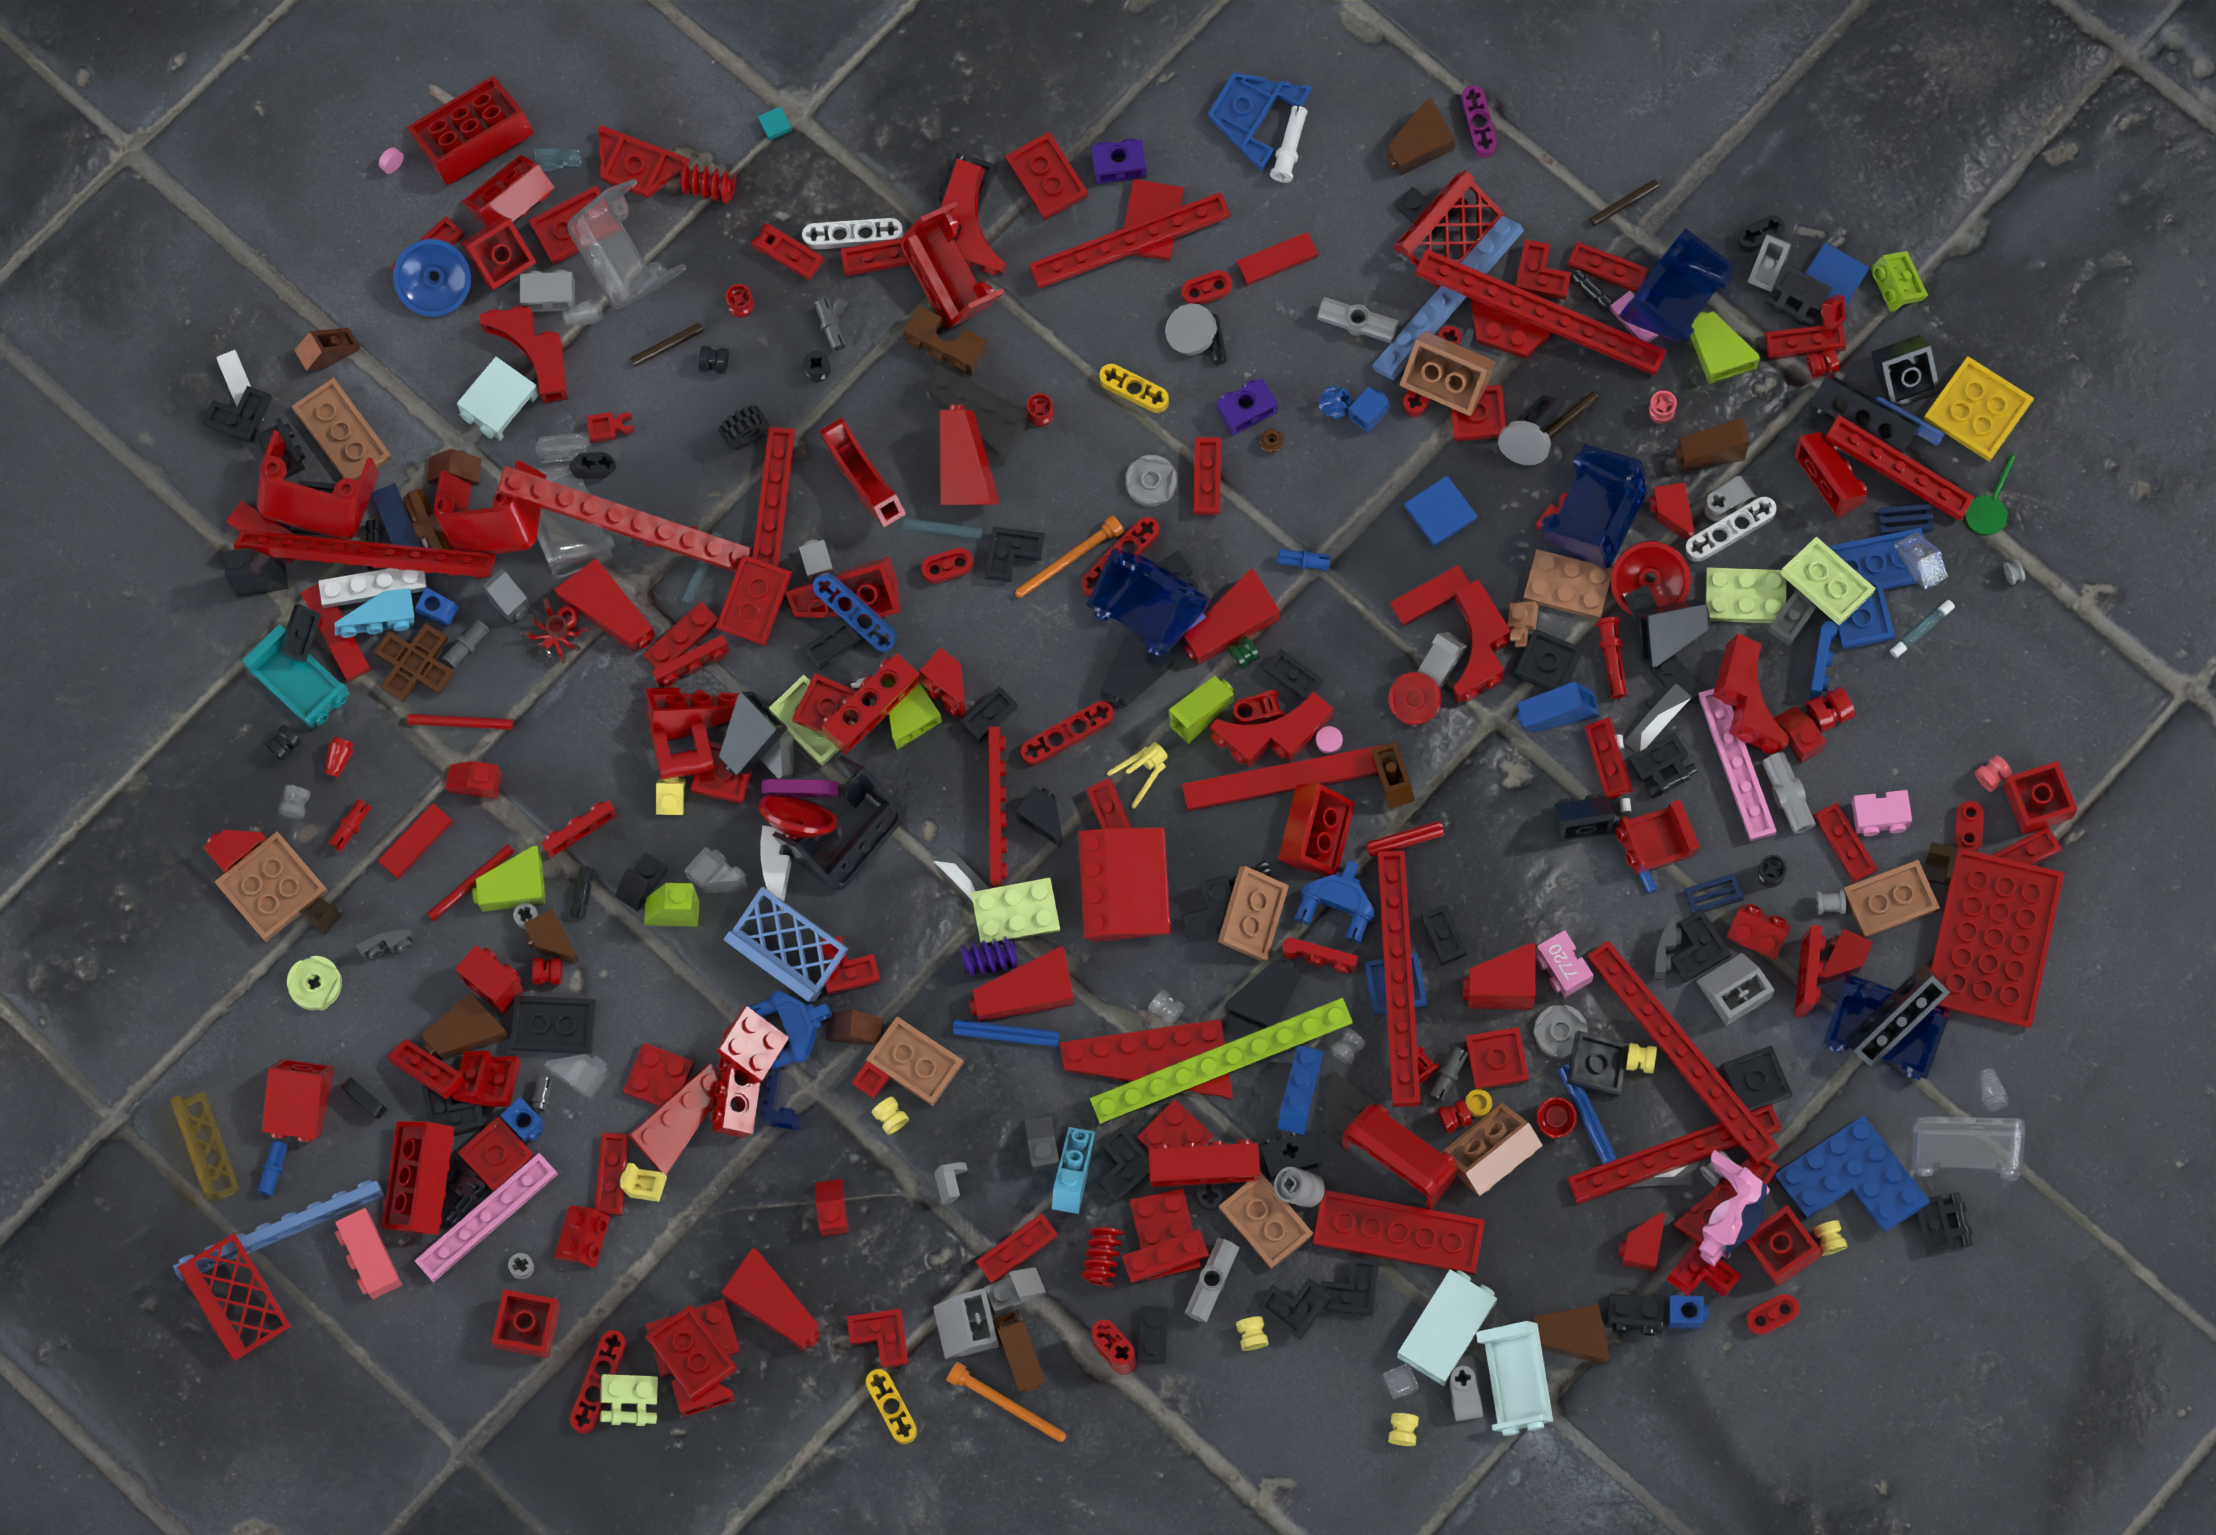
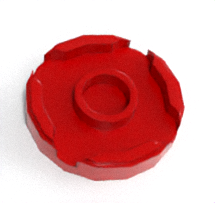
[1388,672,1442,725]

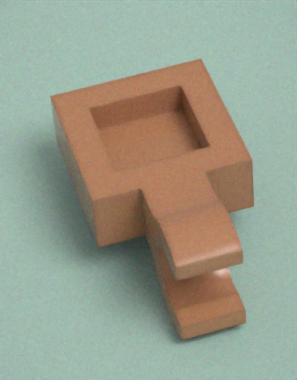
[1507,601,1539,648]

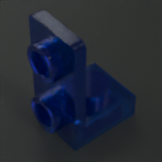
[761,1068,801,1131]

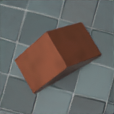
[427,449,482,485]
[826,1009,883,1046]

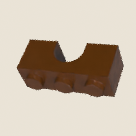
[904,305,988,375]

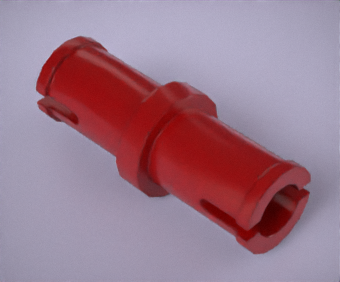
[328,799,372,852]

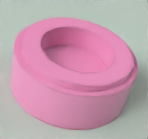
[379,147,404,174]
[1316,726,1343,754]

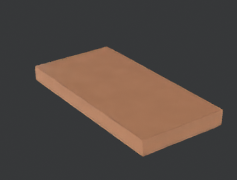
[291,378,393,481]

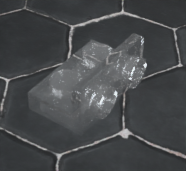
[535,432,592,463]

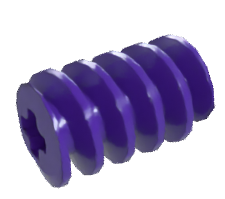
[960,936,1018,977]

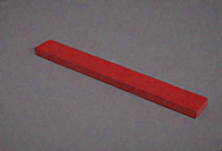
[1028,192,1231,289]
[1182,744,1387,812]
[1567,1104,1781,1205]

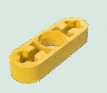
[1099,364,1169,413]
[866,1369,917,1444]

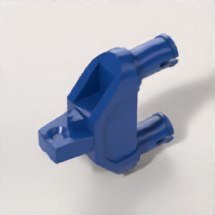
[1294,860,1375,944]
[748,990,833,1071]

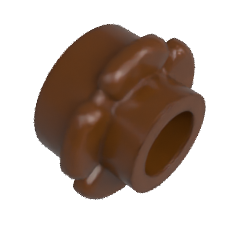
[1259,428,1285,454]

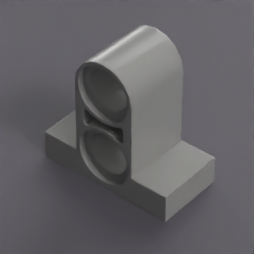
[1417,632,1470,689]

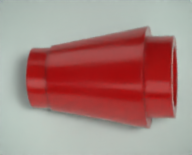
[324,737,354,778]

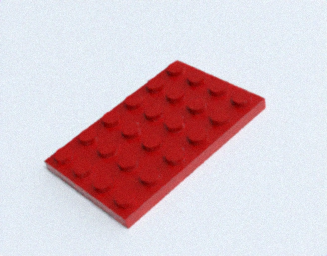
[1931,848,2065,1029]

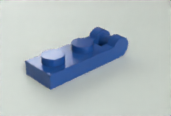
[1809,621,1838,698]

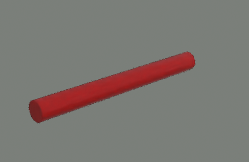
[407,714,514,730]
[427,844,515,922]

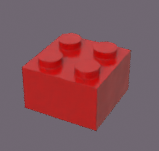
[460,216,537,290]
[2003,761,2077,835]
[455,945,524,1015]
[1744,1205,1822,1288]
[491,1289,561,1359]

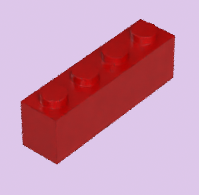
[1149,1139,1260,1187]

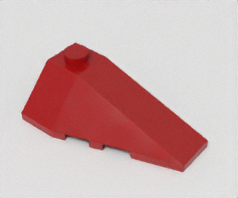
[785,556,901,619]
[645,687,740,741]

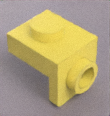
[656,777,686,815]
[620,1163,667,1202]

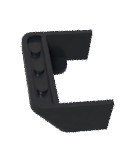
[772,755,903,890]

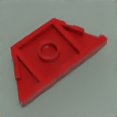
[598,125,691,198]
[1470,298,1552,359]

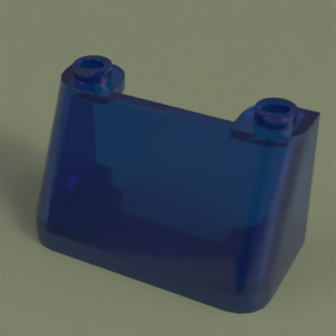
[1618,228,1735,342]
[1541,444,1648,569]
[1086,549,1211,656]
[1823,974,1950,1080]

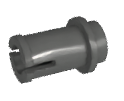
[529,1076,554,1112]

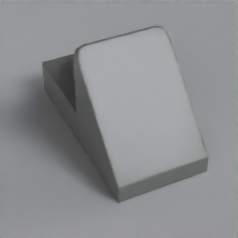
[1748,234,1791,292]
[985,1267,1046,1314]

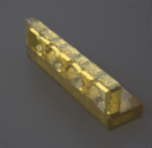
[170,1092,240,1203]

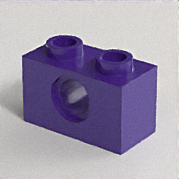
[1091,138,1147,184]
[1217,378,1278,436]

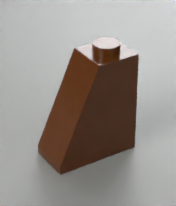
[1386,98,1455,176]
[1675,418,1749,471]
[421,992,509,1061]
[1532,1304,1610,1364]
[993,1309,1045,1392]

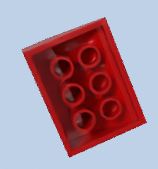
[407,75,534,186]
[1078,828,1171,942]

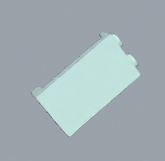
[1397,1270,1497,1386]
[1476,1321,1553,1436]

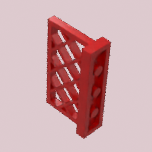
[1393,171,1506,289]
[177,1233,291,1361]

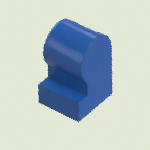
[415,587,459,627]

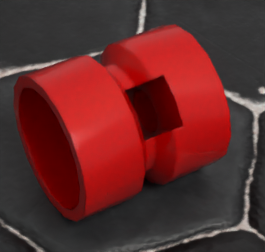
[1805,686,1855,733]

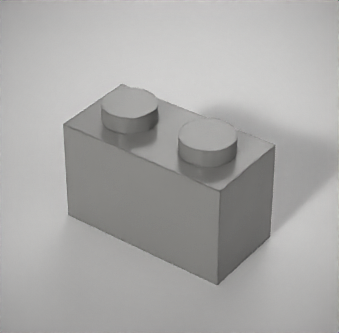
[520,269,575,312]

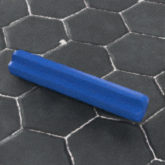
[1876,396,1944,446]

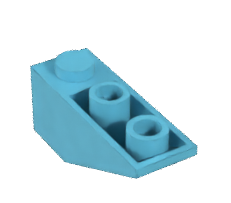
[334,588,414,637]
[1052,1127,1095,1214]

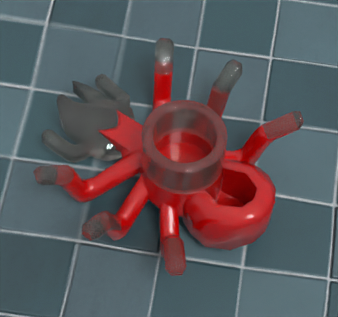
[520,598,590,667]

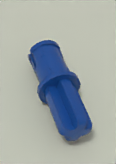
[1277,549,1330,571]
[257,1141,287,1196]

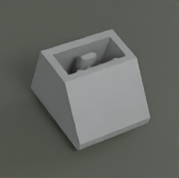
[1696,953,1774,1026]
[933,1288,999,1360]

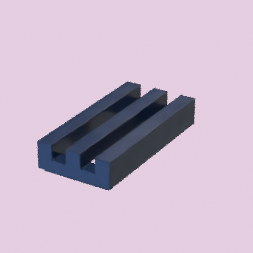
[1878,504,1934,536]
[1683,873,1744,915]

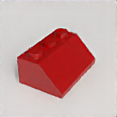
[461,154,555,228]
[1794,432,1867,519]
[1278,783,1355,876]

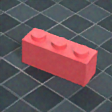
[335,1208,402,1299]

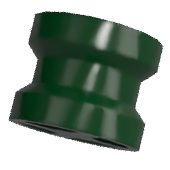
[1228,636,1260,669]

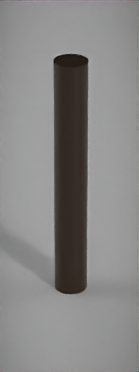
[1589,179,1659,227]
[630,322,704,367]
[1543,391,1599,440]

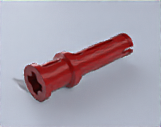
[1596,617,1628,699]

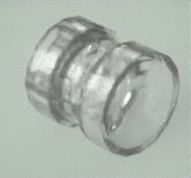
[278,785,311,819]
[1147,989,1185,1027]
[1329,1027,1366,1065]

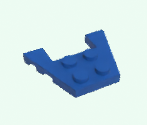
[1208,72,1312,172]

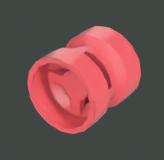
[1649,391,1677,424]
[1975,755,2013,792]

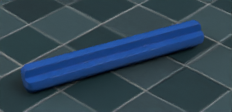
[953,1019,1060,1047]
[1559,1064,1616,1164]

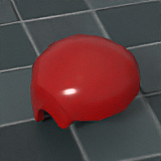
[1535,1097,1577,1138]

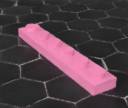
[1698,688,1777,842]
[415,1153,558,1283]

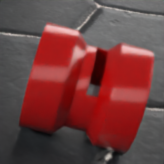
[726,284,754,318]
[1806,347,1840,379]
[1027,393,1054,427]
[532,958,563,985]
[1437,1099,1473,1134]

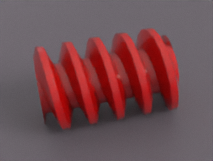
[680,161,737,203]
[1081,1227,1124,1287]

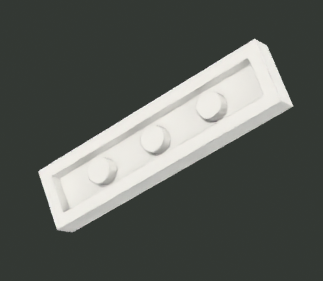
[319,568,427,608]

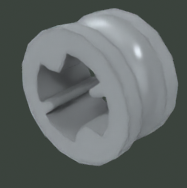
[2003,559,2026,585]
[513,903,539,929]
[508,1253,534,1280]

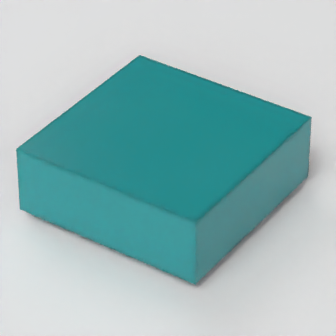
[758,106,792,141]

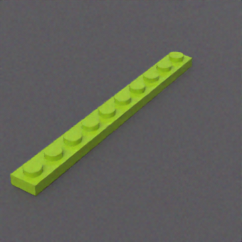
[1090,997,1353,1124]

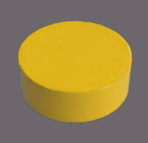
[1465,1089,1492,1118]

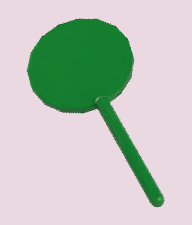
[1965,454,2016,536]

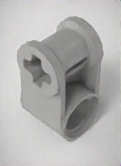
[1704,476,1756,522]
[1450,1366,1483,1422]

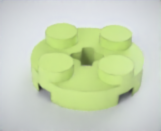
[287,956,342,1011]

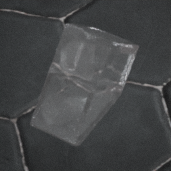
[685,847,748,894]

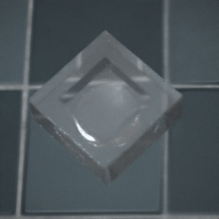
[1383,1363,1419,1400]

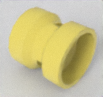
[1626,1043,1657,1074]
[872,1097,909,1135]
[1813,1220,1848,1256]
[1236,1316,1269,1351]
[1388,1413,1419,1446]

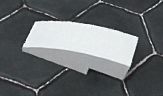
[761,826,792,911]

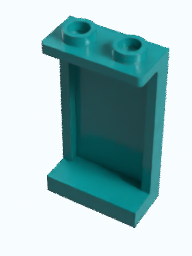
[242,624,350,730]

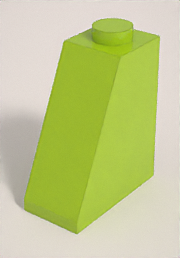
[1687,311,1760,384]
[1169,676,1234,744]
[885,680,942,750]
[472,846,546,912]
[644,883,700,927]

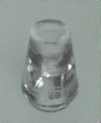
[563,299,603,325]
[1979,1069,2009,1111]

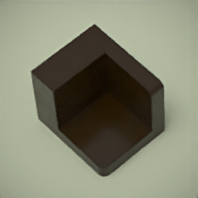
[1924,842,1958,886]
[299,897,342,936]

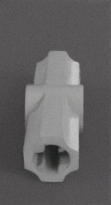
[1317,297,1399,343]
[1762,752,1816,834]
[1185,1238,1240,1323]

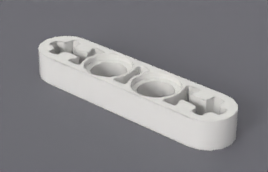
[802,218,903,250]
[1685,497,1776,562]

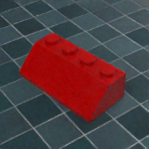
[381,1121,454,1235]

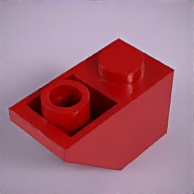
[1818,929,1873,985]

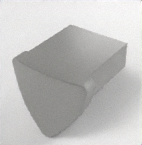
[934,1162,968,1205]

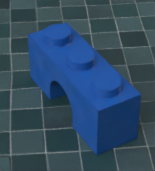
[1278,1045,1324,1135]

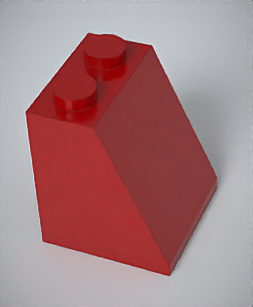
[1463,943,1535,1010]
[262,1059,335,1142]

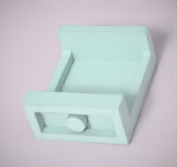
[457,357,540,441]

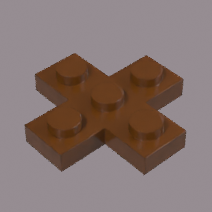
[374,623,455,703]

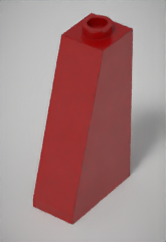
[940,405,999,505]
[554,559,656,652]
[1183,568,1280,666]
[969,947,1074,1022]
[721,1248,821,1352]

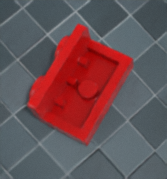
[1726,903,1792,960]
[554,1205,610,1268]

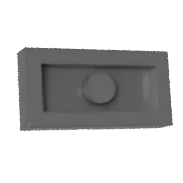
[1767,589,1817,646]

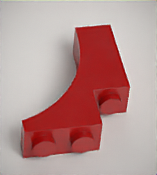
[941,159,1007,276]
[480,306,569,403]
[819,417,906,527]
[1453,580,1511,704]
[1713,633,1790,754]
[1210,692,1333,768]

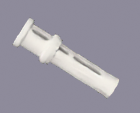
[1270,106,1308,183]

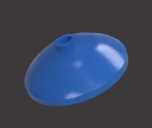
[393,239,471,317]

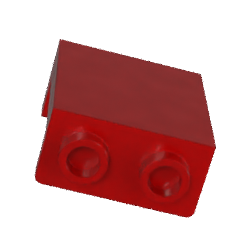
[1615,799,1700,874]

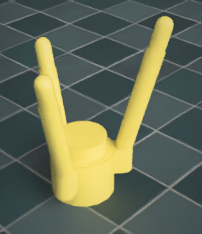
[1107,742,1168,809]

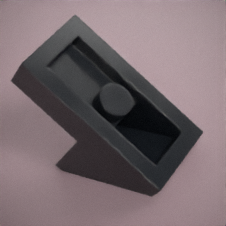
[615,852,668,912]

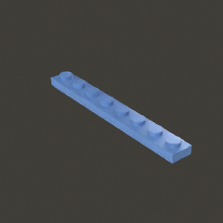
[1372,216,1524,381]
[173,1180,385,1281]

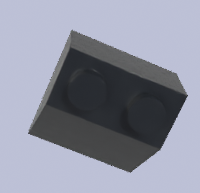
[1871,334,1941,407]
[1553,794,1615,842]

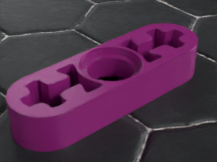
[1461,86,1497,158]
[761,779,839,798]

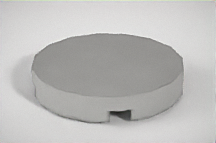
[1165,303,1217,356]
[1498,421,1551,465]
[1126,455,1177,506]
[1533,1005,1588,1059]

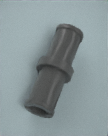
[814,298,847,352]
[442,620,489,669]
[1428,1046,1469,1102]

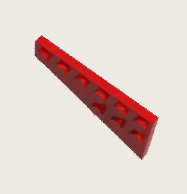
[1060,1019,1233,1100]

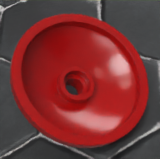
[1611,541,1691,615]
[758,795,838,839]

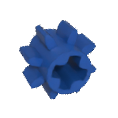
[1319,385,1351,419]

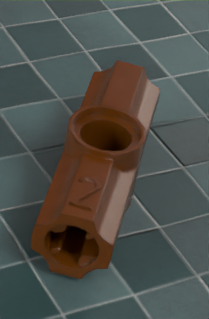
[403,489,451,550]

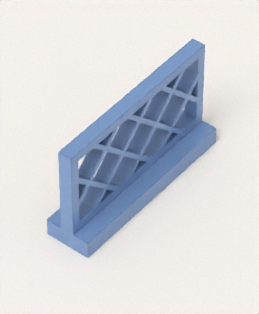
[724,887,849,1002]

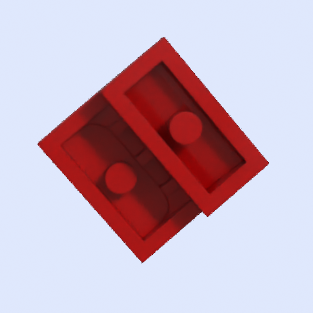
[452,1051,521,1107]

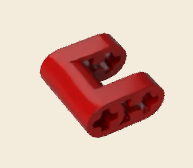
[651,722,714,780]
[1092,1319,1136,1375]

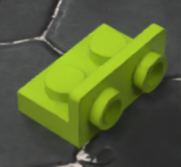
[1871,251,1928,312]

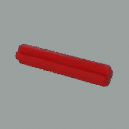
[1366,821,1444,857]

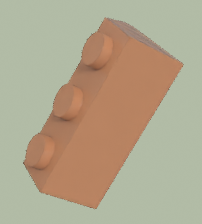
[1399,331,1496,416]
[1440,1103,1543,1196]

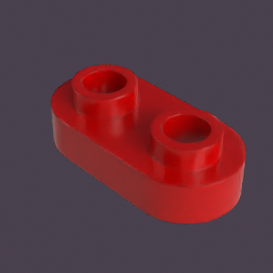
[1181,270,1232,305]
[921,548,973,584]
[1954,801,1984,852]
[1746,1294,1799,1336]

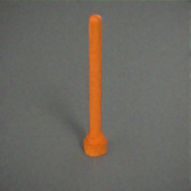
[1015,515,1125,598]
[946,1361,1066,1442]

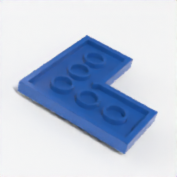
[1828,528,1934,650]
[1774,1115,1929,1233]

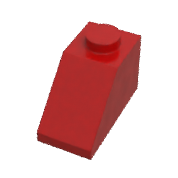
[1648,483,1694,541]
[1773,706,1826,764]
[445,761,503,800]
[204,830,267,873]
[815,1179,849,1237]
[1618,1212,1666,1272]
[671,1380,736,1417]

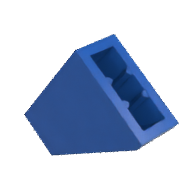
[1517,682,1600,732]

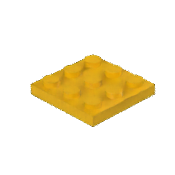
[1923,356,2034,462]

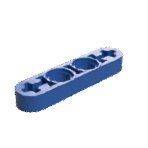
[813,573,898,652]

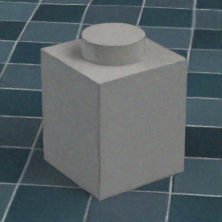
[799,540,834,583]

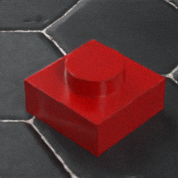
[1821,295,1846,329]
[852,1061,890,1100]

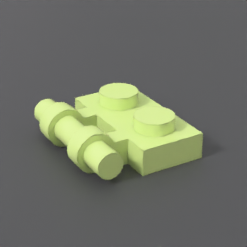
[600,1374,658,1426]

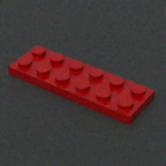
[1313,1190,1485,1275]

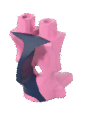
[1699,1150,1770,1266]

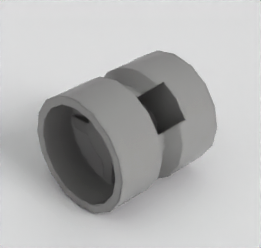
[1274,1167,1325,1208]

